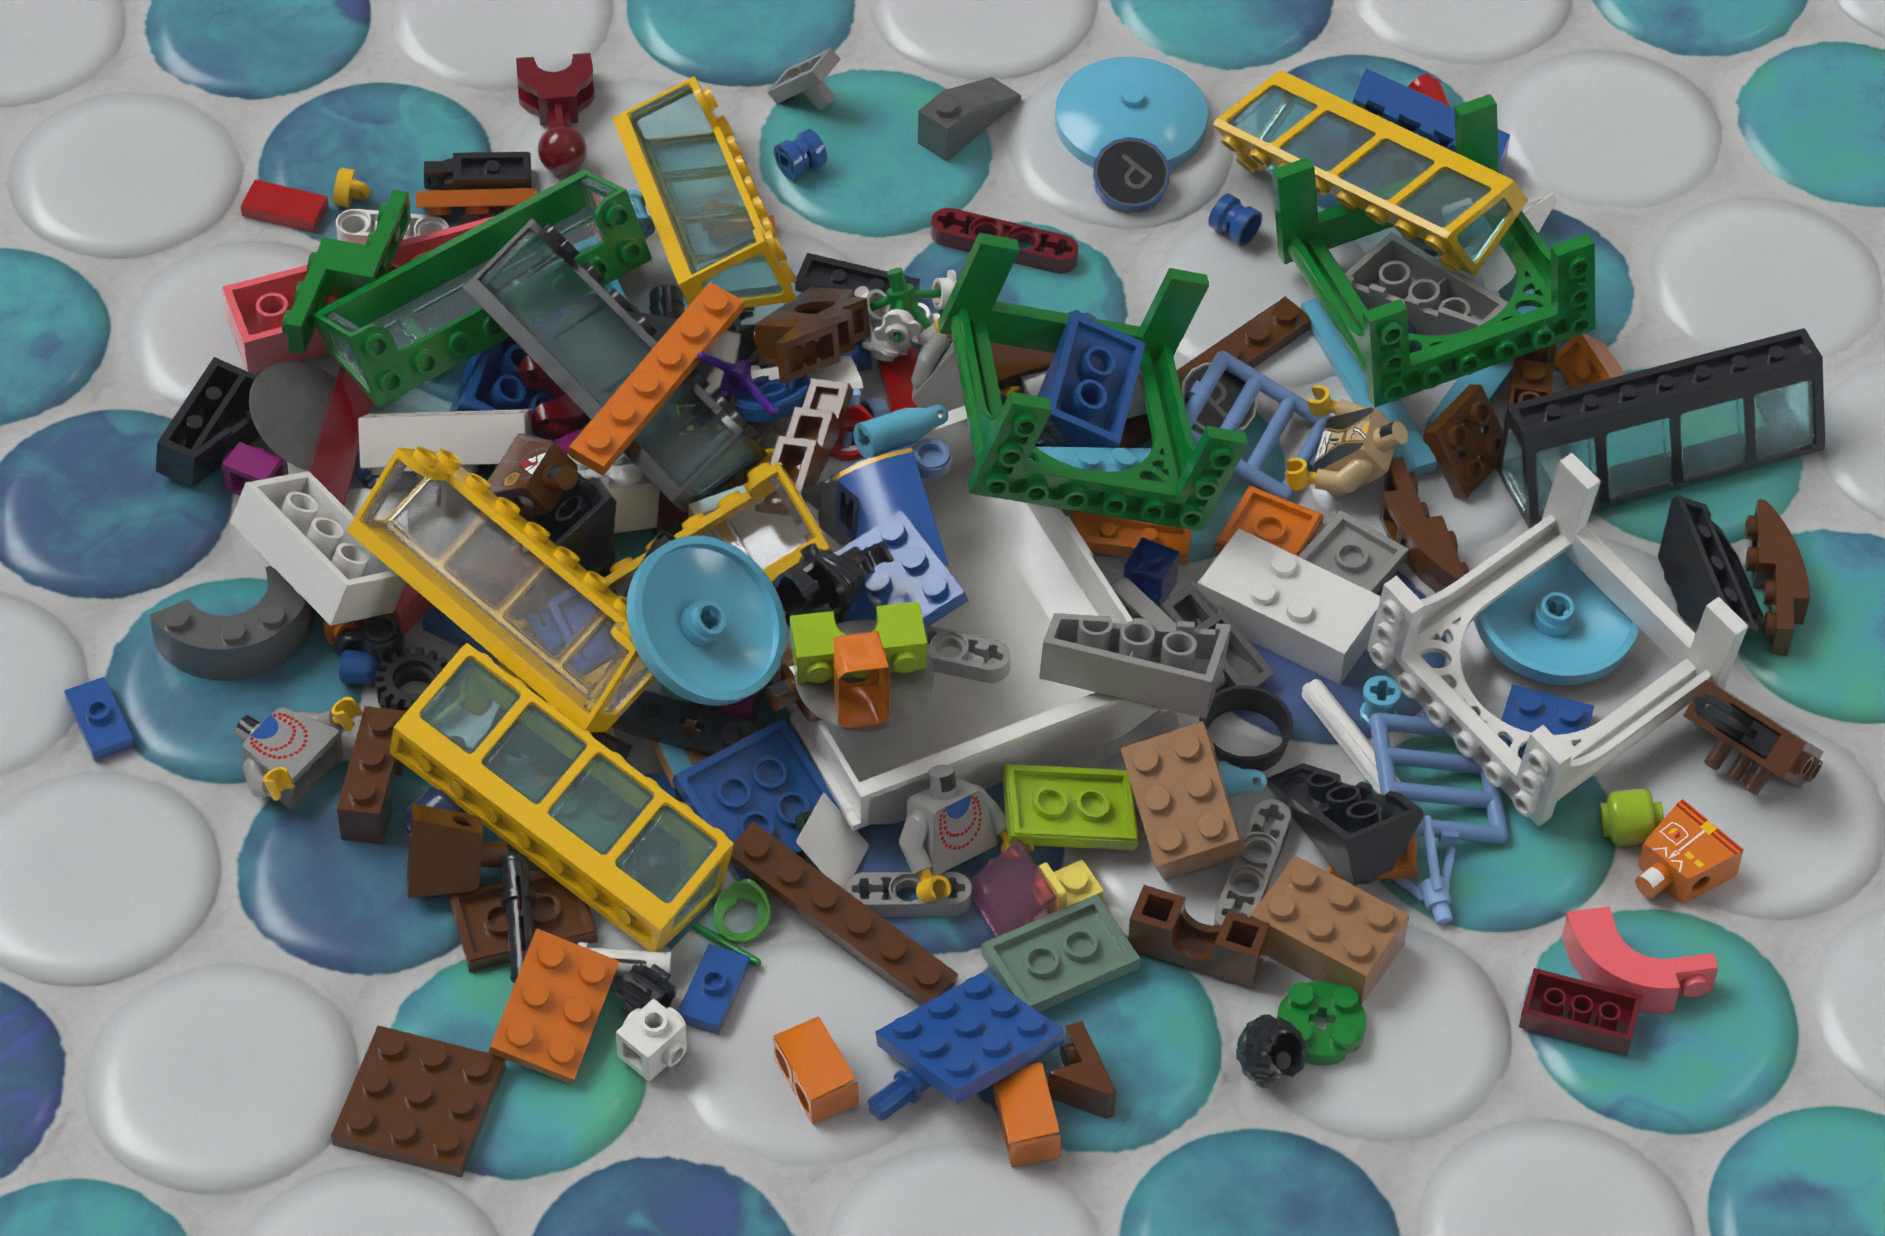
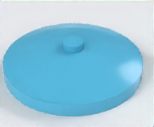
[1055,57,1208,170]
[627,535,787,706]
[1473,553,1639,685]

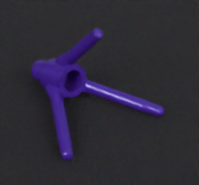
[697,352,777,428]

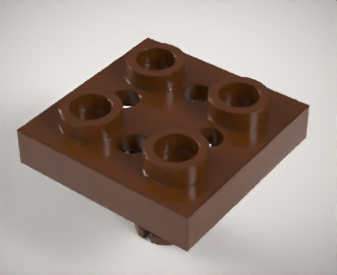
[1423,384,1512,499]

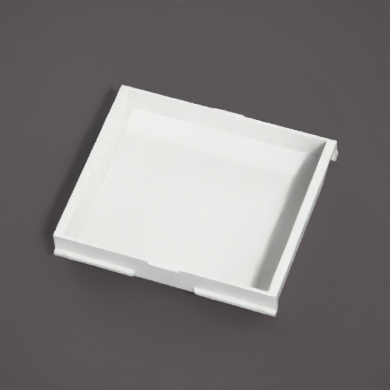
[689,406,1168,831]

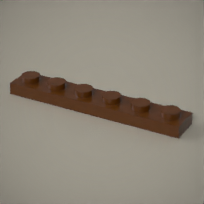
[729,822,958,1006]

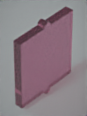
[970,840,1057,937]

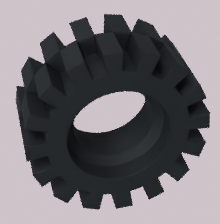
[375,647,454,724]

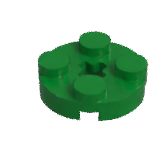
[1277,981,1366,1066]

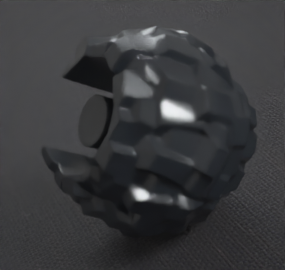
[1236,1014,1306,1088]

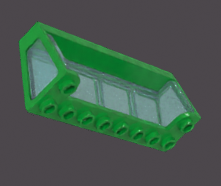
[312,169,652,407]

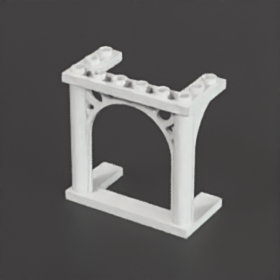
[1367,453,1748,827]

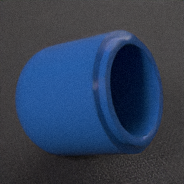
[339,650,380,685]

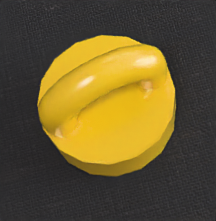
[333,167,371,208]

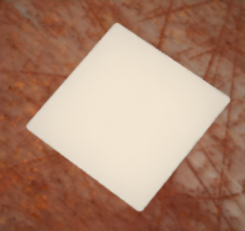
[796,793,869,889]

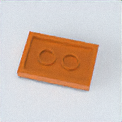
[416,188,538,215]
[488,929,620,1085]

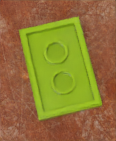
[1002,764,1139,850]

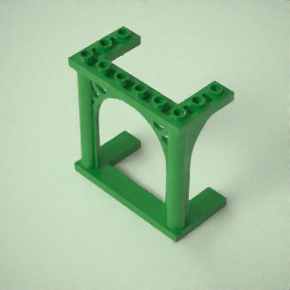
[1272,94,1596,408]
[938,233,1248,532]

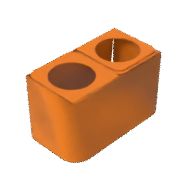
[834,631,890,728]
[773,1016,859,1125]
[993,1062,1061,1167]

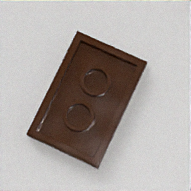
[448,871,598,972]

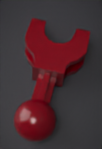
[516,53,595,174]
[519,350,672,439]

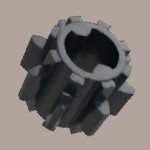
[617,963,676,1014]

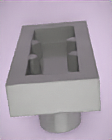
[767,48,841,111]

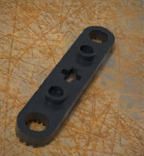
[588,680,767,757]

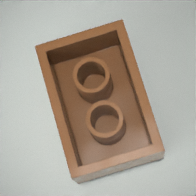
[1120,721,1247,881]
[1250,855,1409,1005]

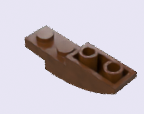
[1379,456,1469,593]
[1745,499,1810,656]

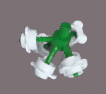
[854,268,956,362]

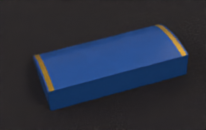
[830,446,951,573]

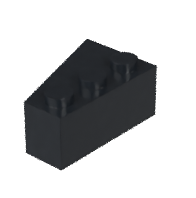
[155,357,260,488]

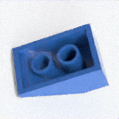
[1038,311,1146,448]

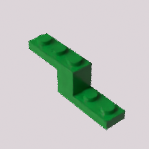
[282,189,411,354]

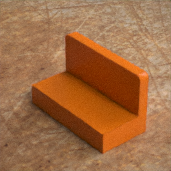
[1555,333,1625,388]

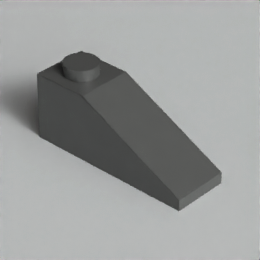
[918,77,1021,161]

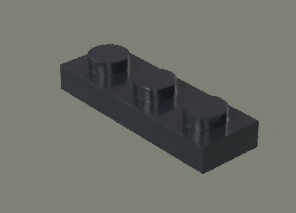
[795,253,920,297]

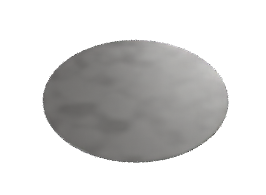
[249,361,358,471]
[795,620,934,732]

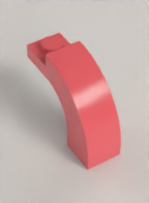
[1562,906,1718,1013]

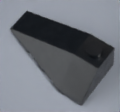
[525,472,617,574]
[1267,763,1424,886]

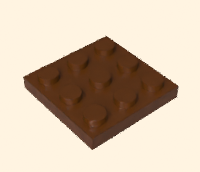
[331,1025,506,1178]

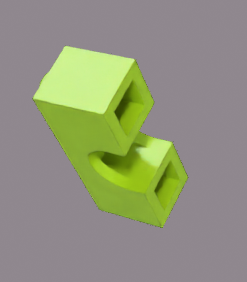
[790,601,927,683]

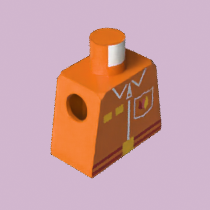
[1635,799,1744,903]

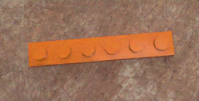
[569,282,744,476]

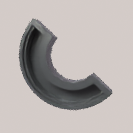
[149,566,316,681]

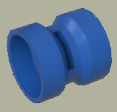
[774,129,827,180]
[1208,193,1263,246]

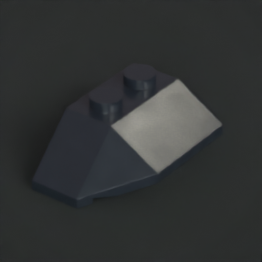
[1658,495,1764,636]

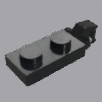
[423,152,532,190]

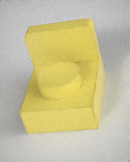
[1034,859,1104,913]

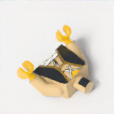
[1285,385,1408,500]

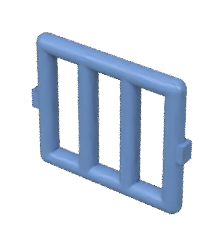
[1185,351,1332,501]
[1369,712,1508,845]

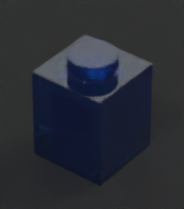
[1123,537,1180,607]

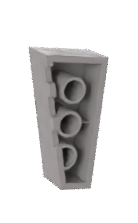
[1344,232,1508,336]
[1039,613,1231,719]

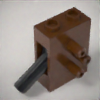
[1683,680,1824,795]

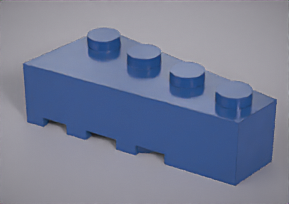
[1346,68,1510,174]

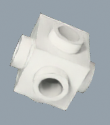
[616,998,687,1082]

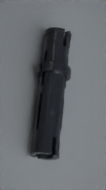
[501,855,536,983]

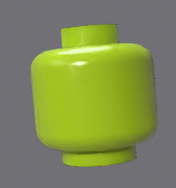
[1600,789,1664,846]

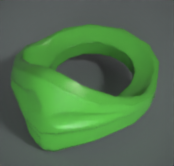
[713,879,772,944]

